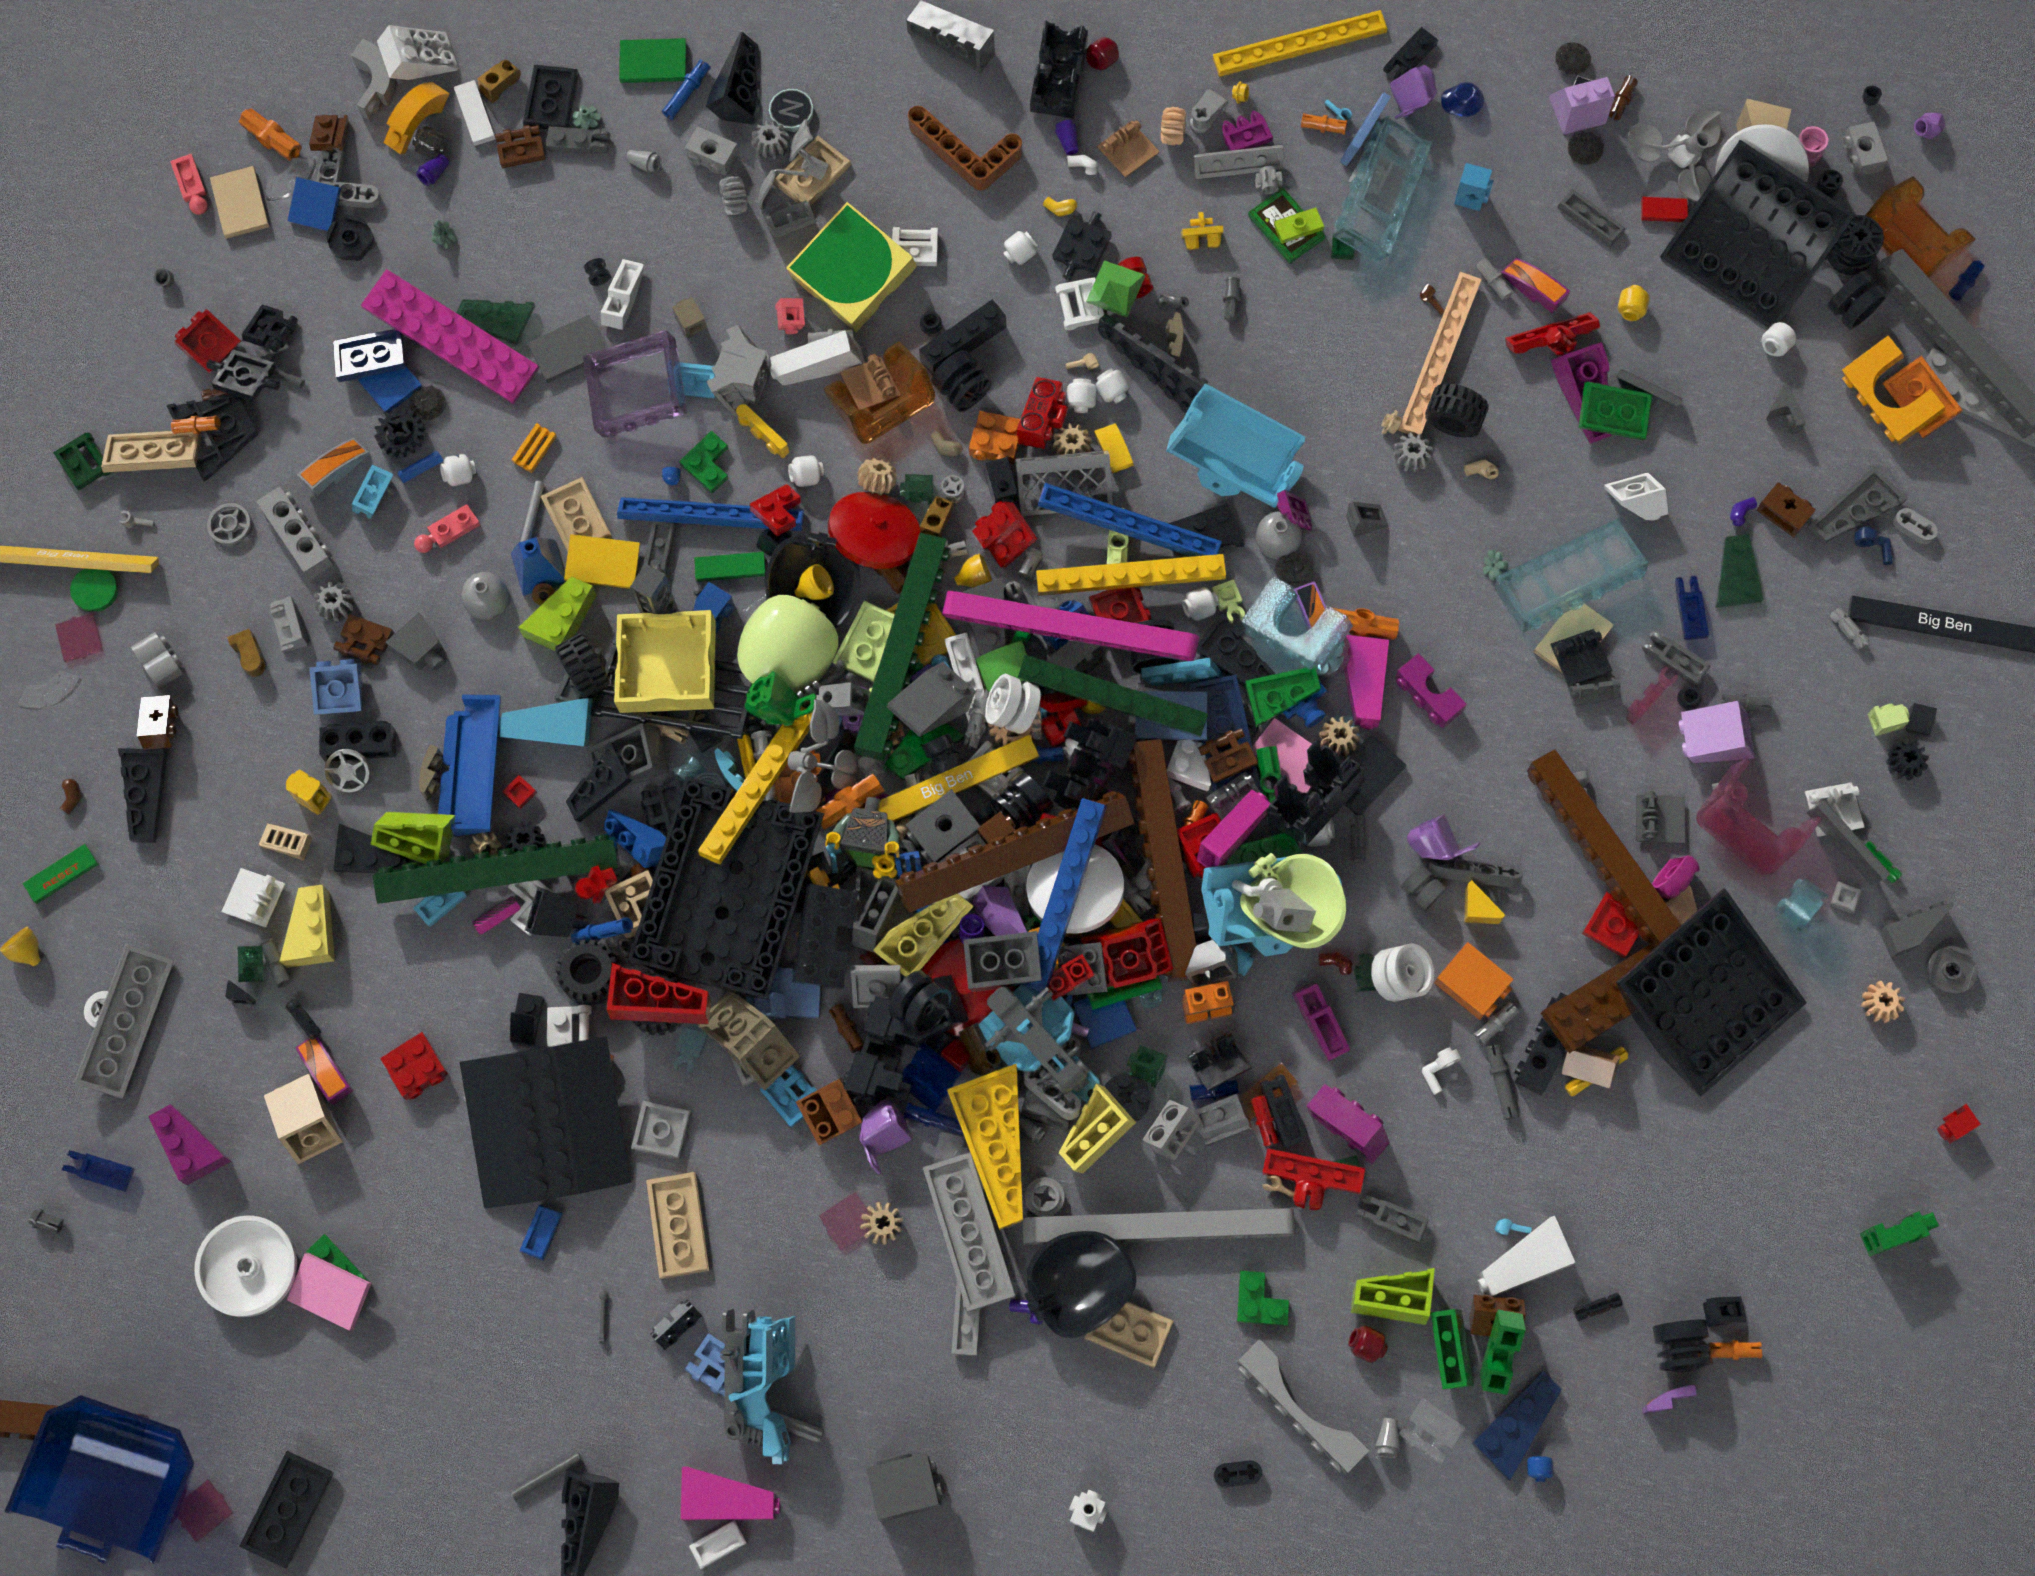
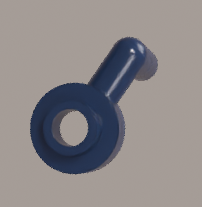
[1854,527,1893,565]

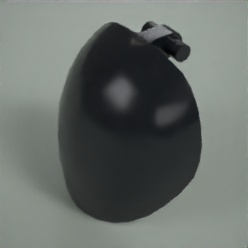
[765,532,860,629]
[1024,1231,1137,1338]

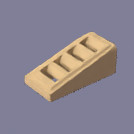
[259,823,313,860]

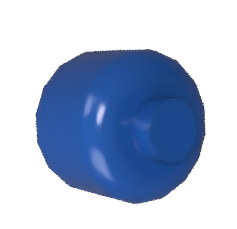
[1527,1456,1553,1482]

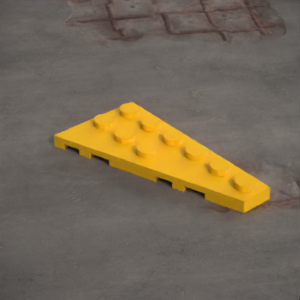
[947,1063,1023,1230]

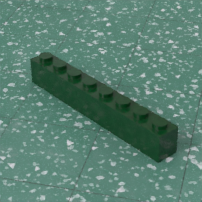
[1018,655,1208,738]

